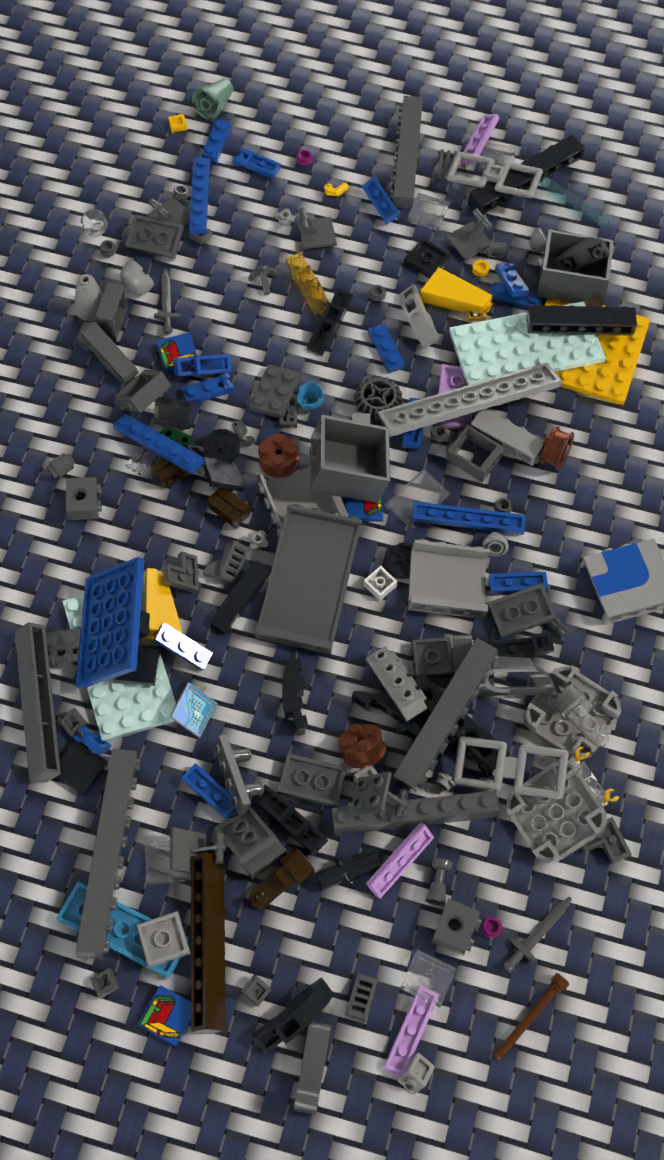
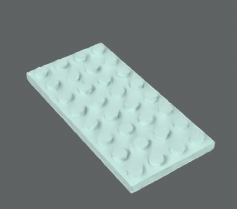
[449,301,606,386]
[63,595,176,742]

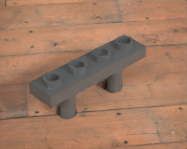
[213,735,264,816]

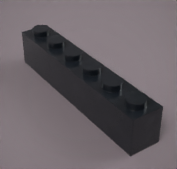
[526,305,637,335]

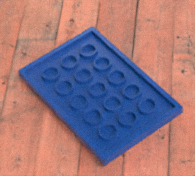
[76,556,144,689]

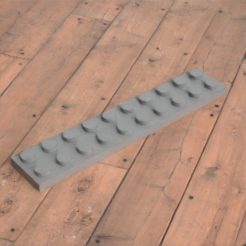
[378,362,562,437]

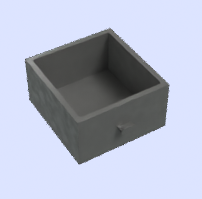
[537,229,614,307]
[309,414,390,503]

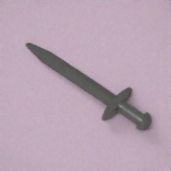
[154,269,180,335]
[504,897,572,972]

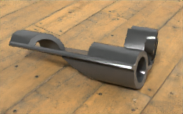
[452,635,554,696]

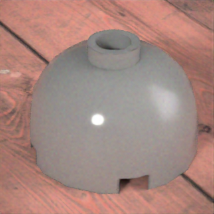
[120,260,155,295]

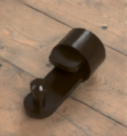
[249,848,315,909]

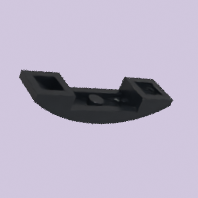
[473,632,554,658]
[352,691,420,741]

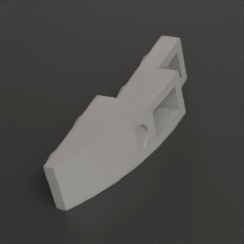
[400,284,439,349]

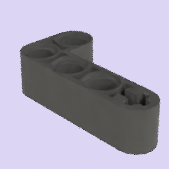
[77,321,139,385]
[294,1022,331,1115]

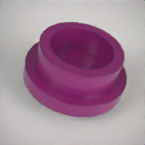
[296,149,313,166]
[481,916,502,939]

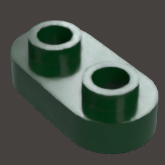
[160,427,194,447]

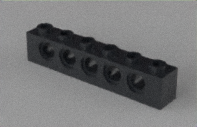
[414,673,510,777]

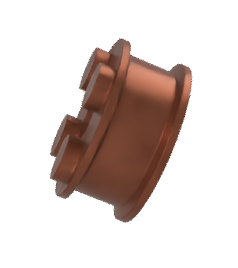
[538,426,574,470]
[258,434,299,478]
[338,724,386,768]

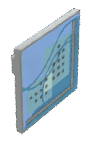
[169,682,218,738]

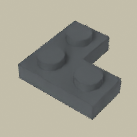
[163,551,199,593]
[581,817,632,864]

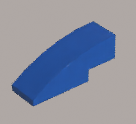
[173,354,232,377]

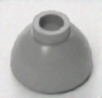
[528,228,546,251]
[482,532,509,557]

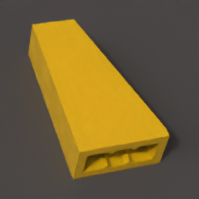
[420,267,493,314]
[141,568,183,640]

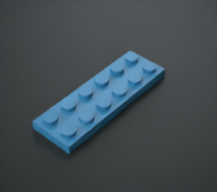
[56,882,190,979]

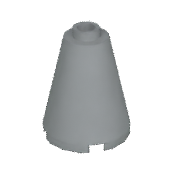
[73,274,103,321]

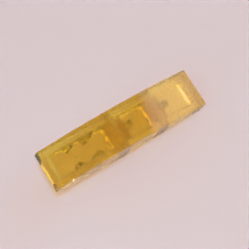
[285,252,329,315]

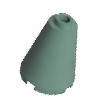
[192,79,234,120]

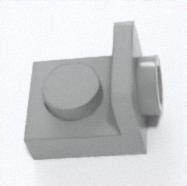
[397,1052,435,1094]

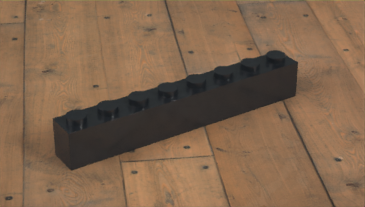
[468,134,585,215]

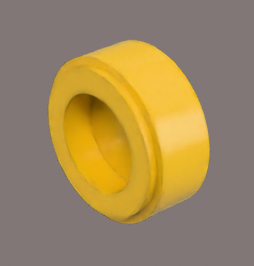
[472,260,490,277]

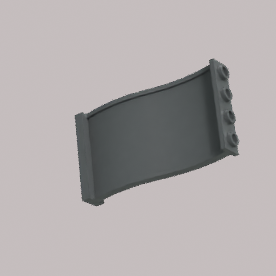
[255,504,362,654]

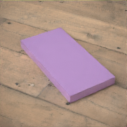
[435,364,472,430]

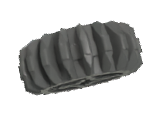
[354,375,403,422]

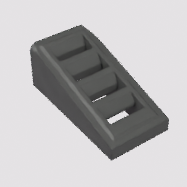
[218,541,249,585]
[345,973,379,1023]

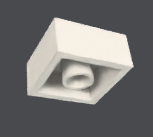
[363,566,397,601]

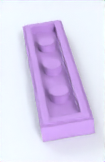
[460,114,500,164]
[366,822,434,899]
[383,985,439,1076]

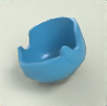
[296,382,324,411]

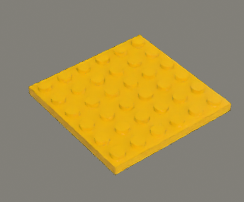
[545,298,651,405]

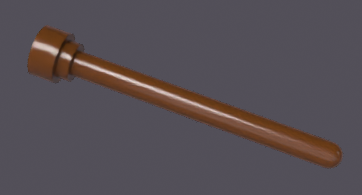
[494,973,570,1060]

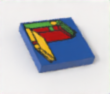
[156,332,197,372]
[346,495,383,522]
[138,985,191,1047]

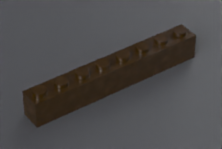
[191,853,226,1034]

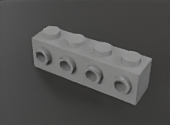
[471,409,545,466]
[366,646,427,721]

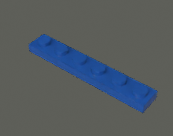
[189,157,210,234]
[113,413,205,474]
[412,501,526,535]

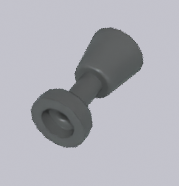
[425,858,453,906]

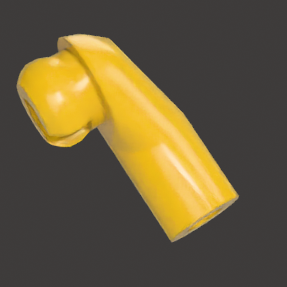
[324,182,349,197]

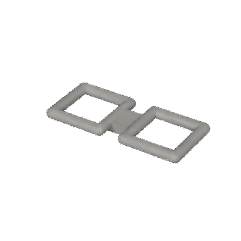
[446,152,543,198]
[453,736,569,800]

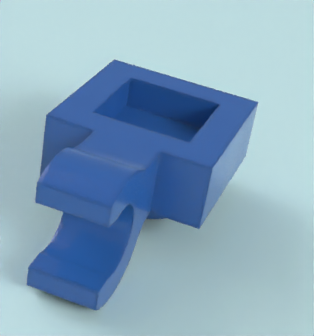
[73,726,112,755]

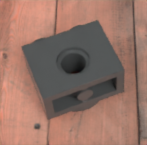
[66,477,102,521]
[431,898,482,956]

